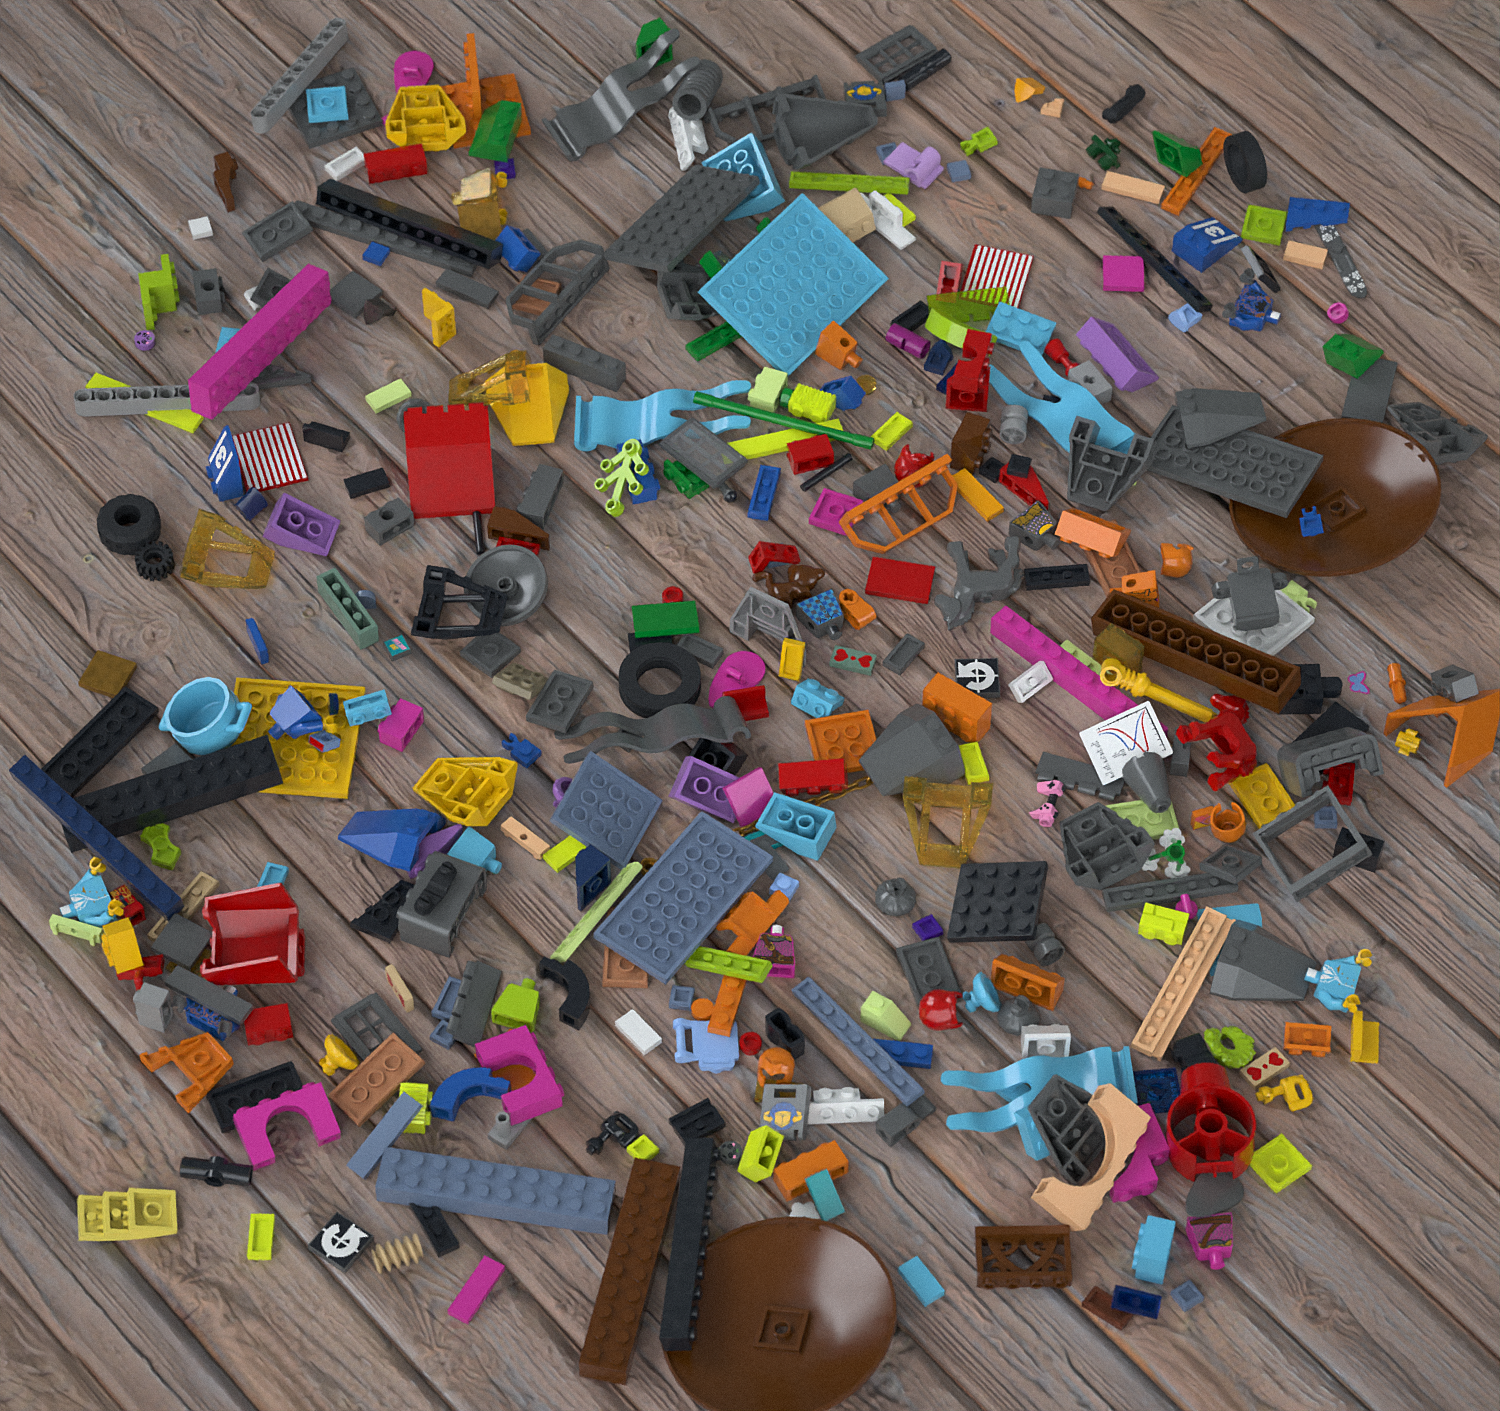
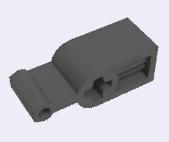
[875,1094,936,1148]

